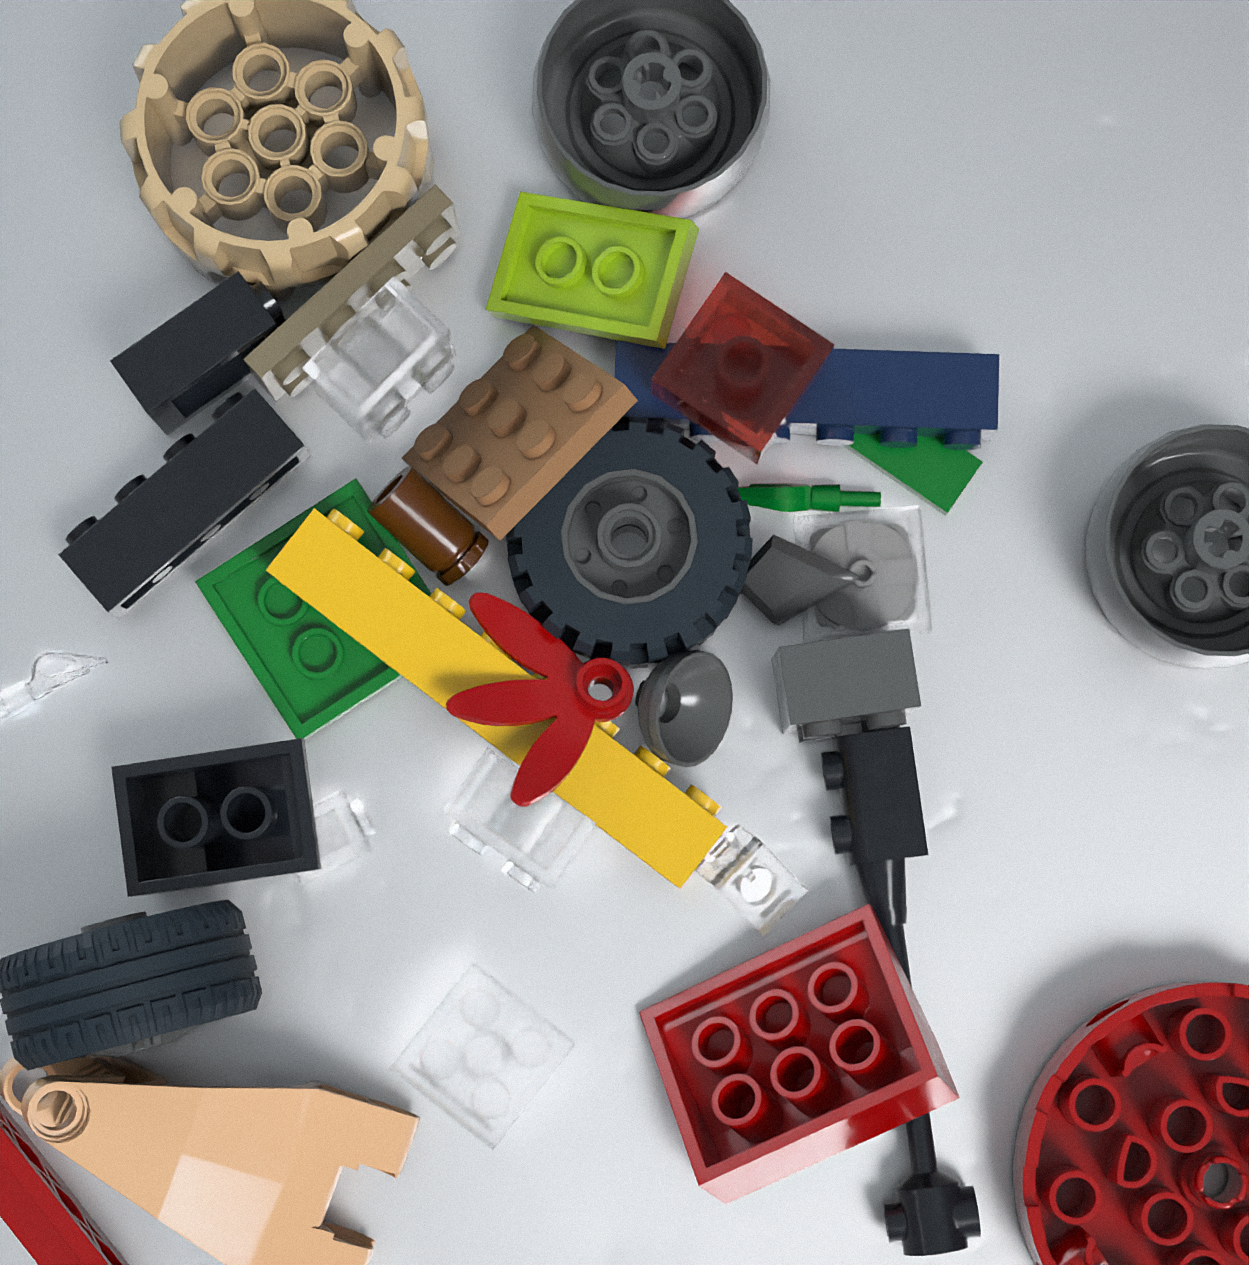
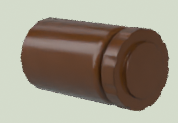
[367,466,489,586]

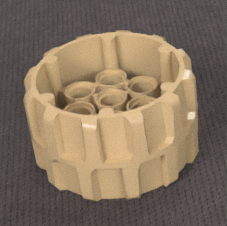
[119,0,433,302]

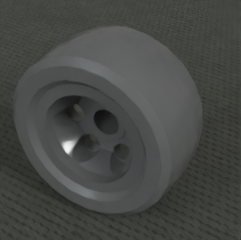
[532,0,770,218]
[1086,424,1249,669]

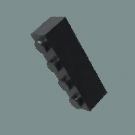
[58,388,311,619]

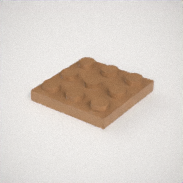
[401,325,638,541]

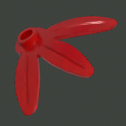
[446,592,634,807]

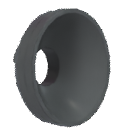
[635,650,733,767]

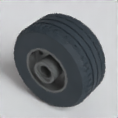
[0,899,262,1071]

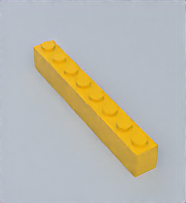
[266,508,727,889]

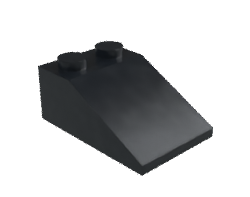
[111,738,322,897]

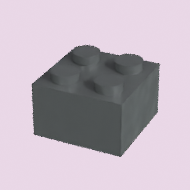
[771,628,921,743]

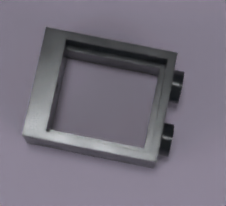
[110,271,286,435]

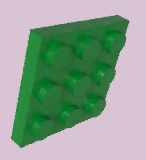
[195,478,431,740]

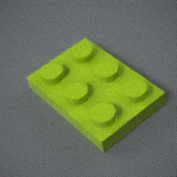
[485,191,699,349]

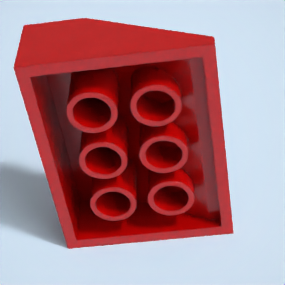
[639,904,960,1205]

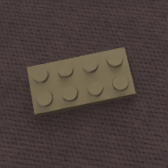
[244,184,460,402]

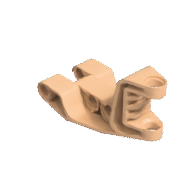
[0,1055,420,1265]

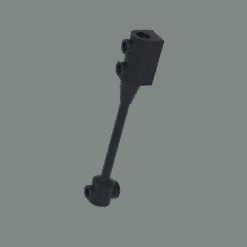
[821,726,981,1256]

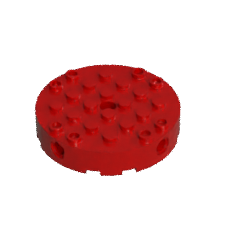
[1013,981,1249,1265]

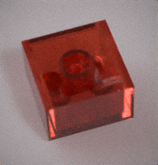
[651,272,835,465]

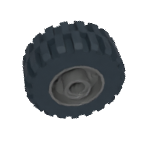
[506,416,753,669]

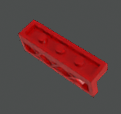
[0,1101,129,1265]

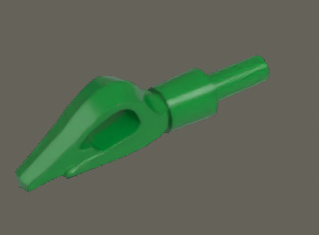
[737,483,881,512]

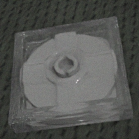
[793,505,932,643]

